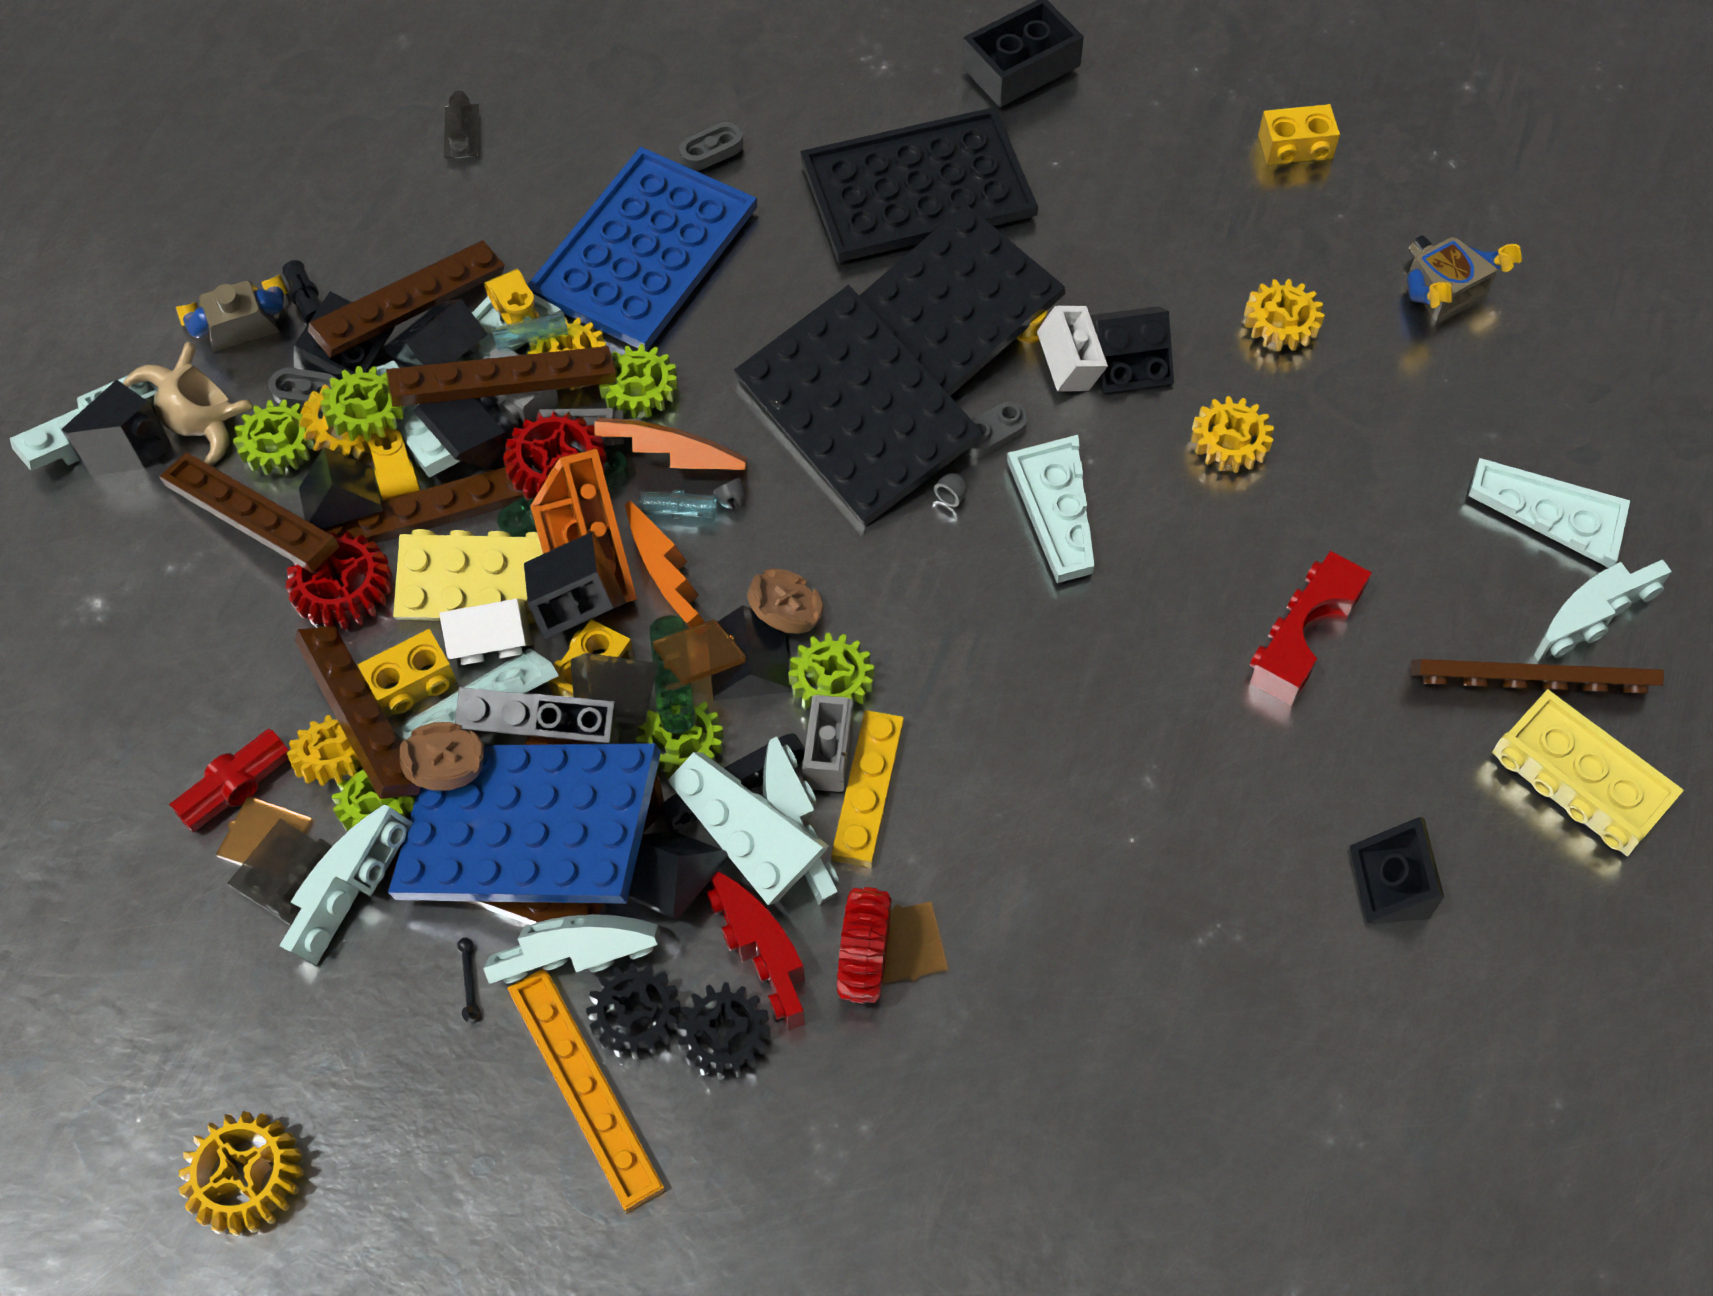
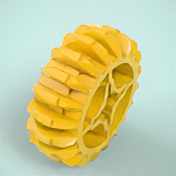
[178,1111,304,1236]

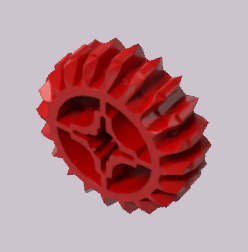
[503,410,607,501]
[285,530,393,631]
[837,887,892,1004]

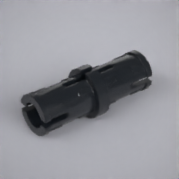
[282,260,321,325]

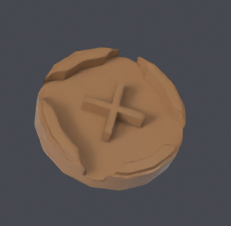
[747,568,824,634]
[400,722,484,790]

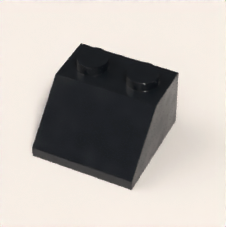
[383,299,488,367]
[61,380,171,475]
[413,396,519,470]

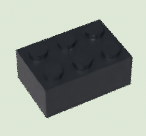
[962,0,1084,107]

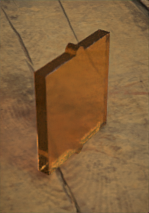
[653,619,746,686]
[216,796,313,880]
[882,901,948,985]

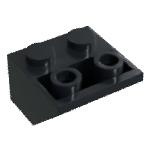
[294,291,395,380]
[1090,306,1174,393]
[524,531,626,640]

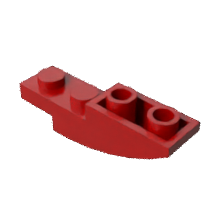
[706,871,805,1031]

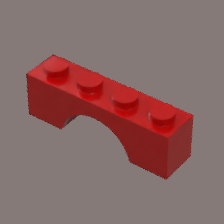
[1249,550,1372,706]

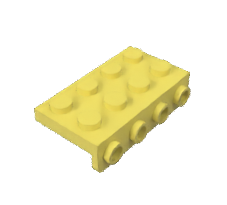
[393,529,543,623]
[1492,689,1684,857]

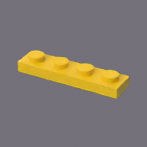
[831,710,904,868]

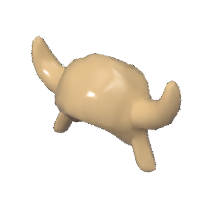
[123,342,253,466]

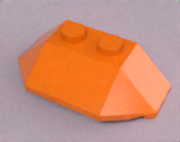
[530,449,637,602]

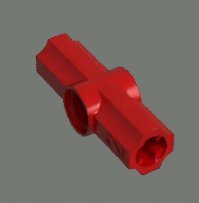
[169,728,289,833]

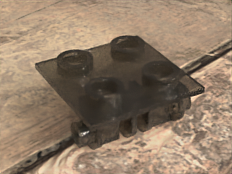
[227,818,332,925]

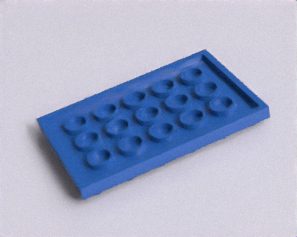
[527,146,757,351]
[388,743,661,904]

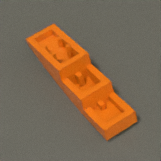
[595,417,747,470]
[624,500,710,640]

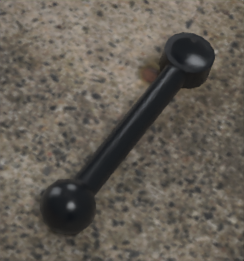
[457,937,481,1023]

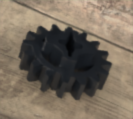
[586,962,681,1059]
[676,982,771,1079]

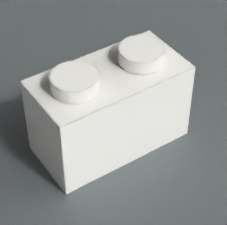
[1037,306,1108,392]
[439,599,533,665]

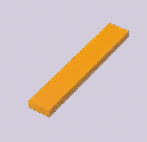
[507,968,665,1214]

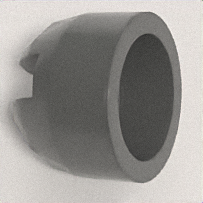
[934,473,967,507]
[713,478,746,509]

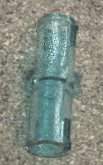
[491,311,569,350]
[638,490,717,520]

